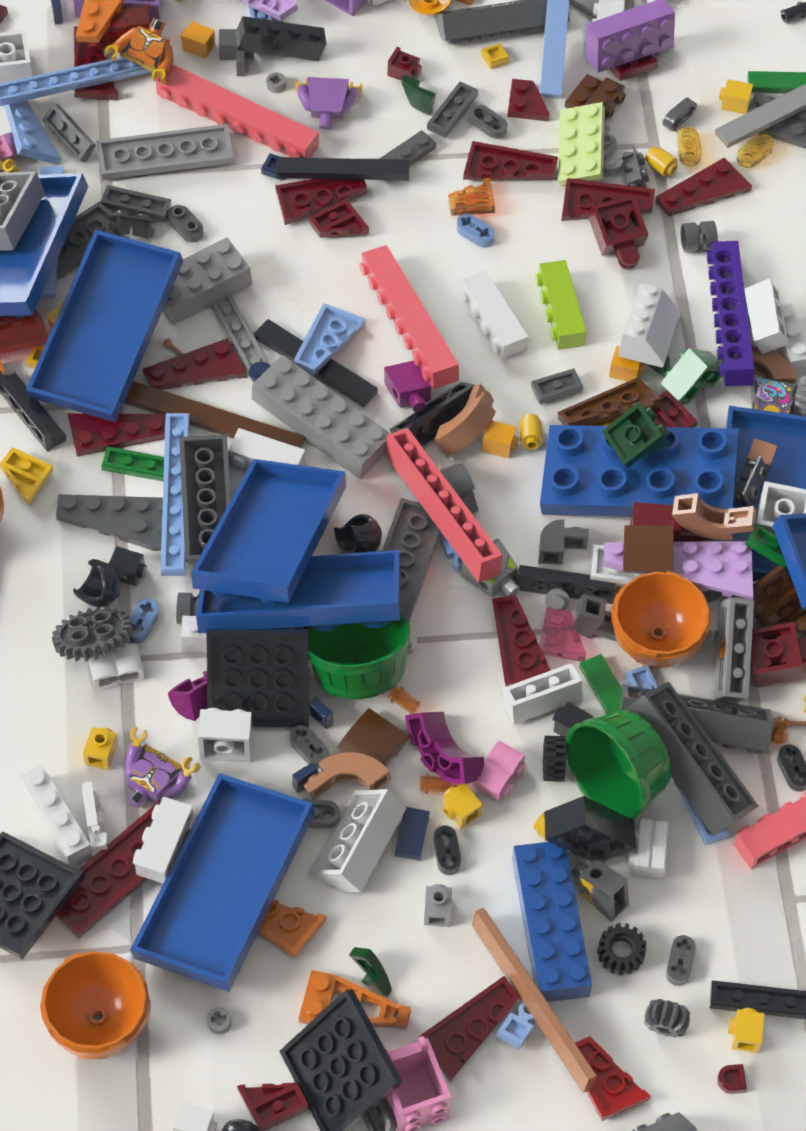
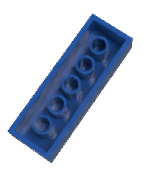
[512,842,592,1002]

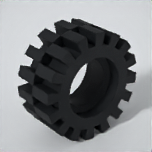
[543,735,566,782]
[597,923,647,975]

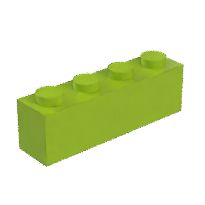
[535,260,587,350]

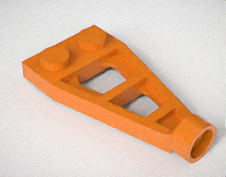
[298,970,411,1028]

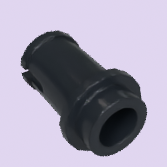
[780,1,806,23]

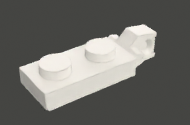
[82,781,108,852]

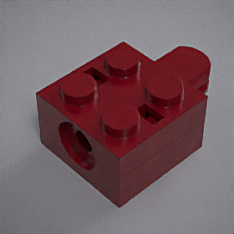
[588,195,649,270]
[629,502,703,542]
[751,622,806,687]

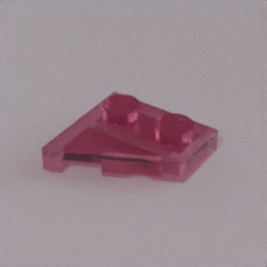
[539,607,586,662]

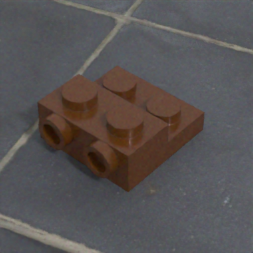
[565,74,626,121]

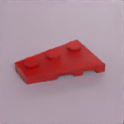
[575,1036,651,1121]

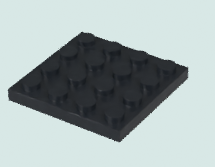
[206,629,309,727]
[0,831,85,960]
[279,989,403,1131]

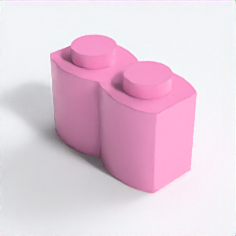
[472,740,526,801]

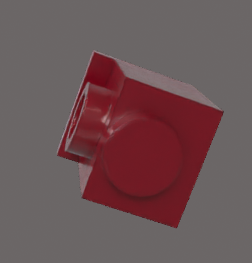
[387,47,422,81]

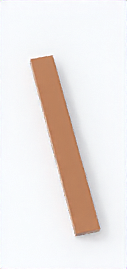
[472,908,596,1093]

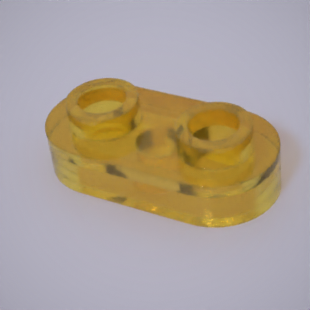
[676,127,702,167]
[736,134,774,168]

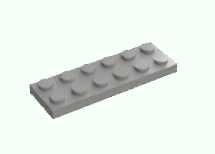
[96,124,234,180]

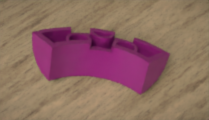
[168,671,208,721]
[405,712,484,784]

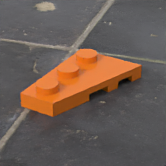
[75,0,124,43]
[258,900,327,958]

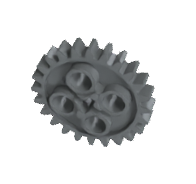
[52,606,133,662]

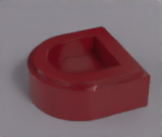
[717,1064,747,1094]

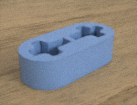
[456,214,495,248]
[129,598,159,643]

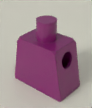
[384,361,431,412]

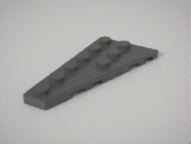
[56,494,163,551]

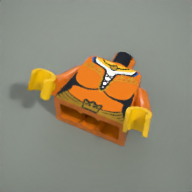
[104,18,174,84]

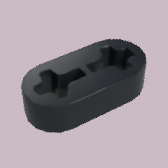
[777,744,806,792]
[433,825,461,875]

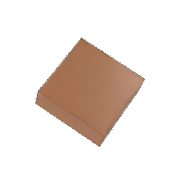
[746,438,777,469]

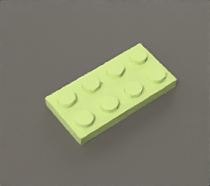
[558,102,605,186]

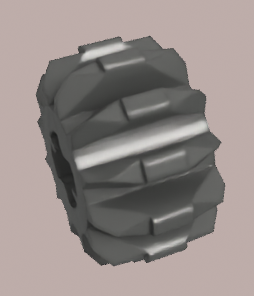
[644,999,691,1038]

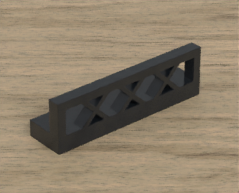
[0,371,67,451]
[389,382,476,446]
[517,565,616,604]

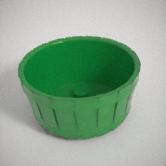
[304,612,410,700]
[566,710,671,820]

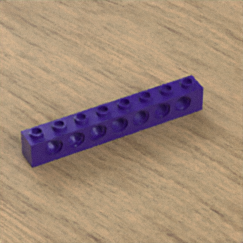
[706,241,754,387]

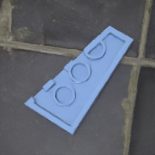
[4,101,61,165]
[293,303,366,376]

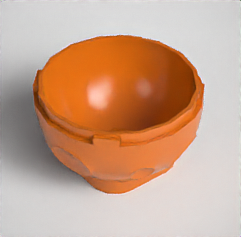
[611,571,712,669]
[40,951,151,1059]

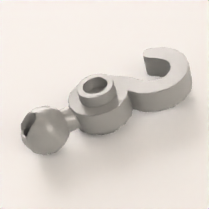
[603,120,623,175]

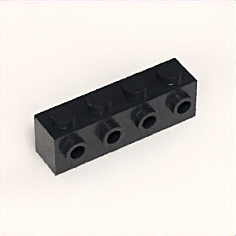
[235,16,327,61]

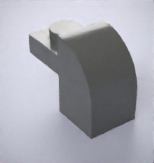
[219,29,254,76]
[440,464,479,513]
[538,519,589,565]
[574,594,617,641]

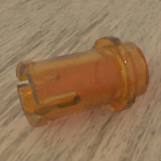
[388,685,421,714]
[771,716,790,744]
[419,773,452,794]

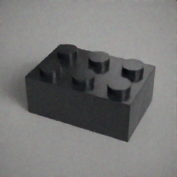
[544,796,636,863]

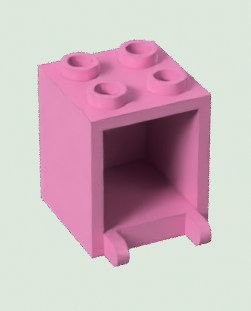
[386,1036,451,1131]

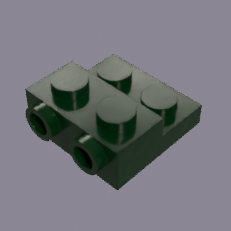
[602,402,670,468]

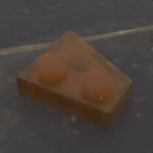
[448,178,495,216]

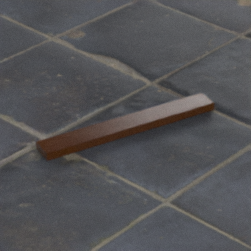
[124,381,305,448]

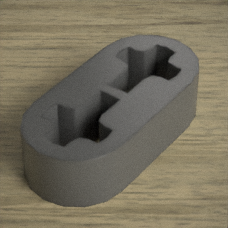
[662,97,697,131]
[290,725,329,768]
[666,935,696,986]

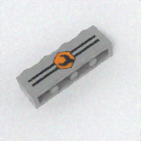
[714,598,754,703]

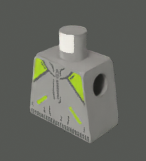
[461,538,520,597]

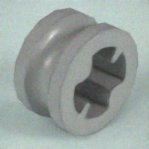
[266,72,286,93]
[207,1008,232,1034]

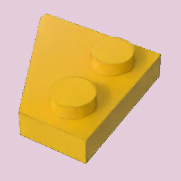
[0,447,54,505]

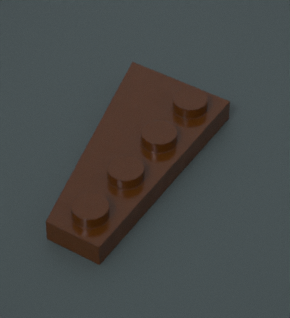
[557,377,662,426]

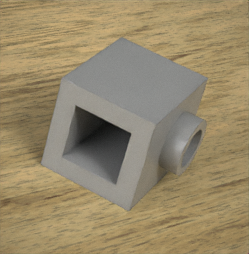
[424,884,452,927]

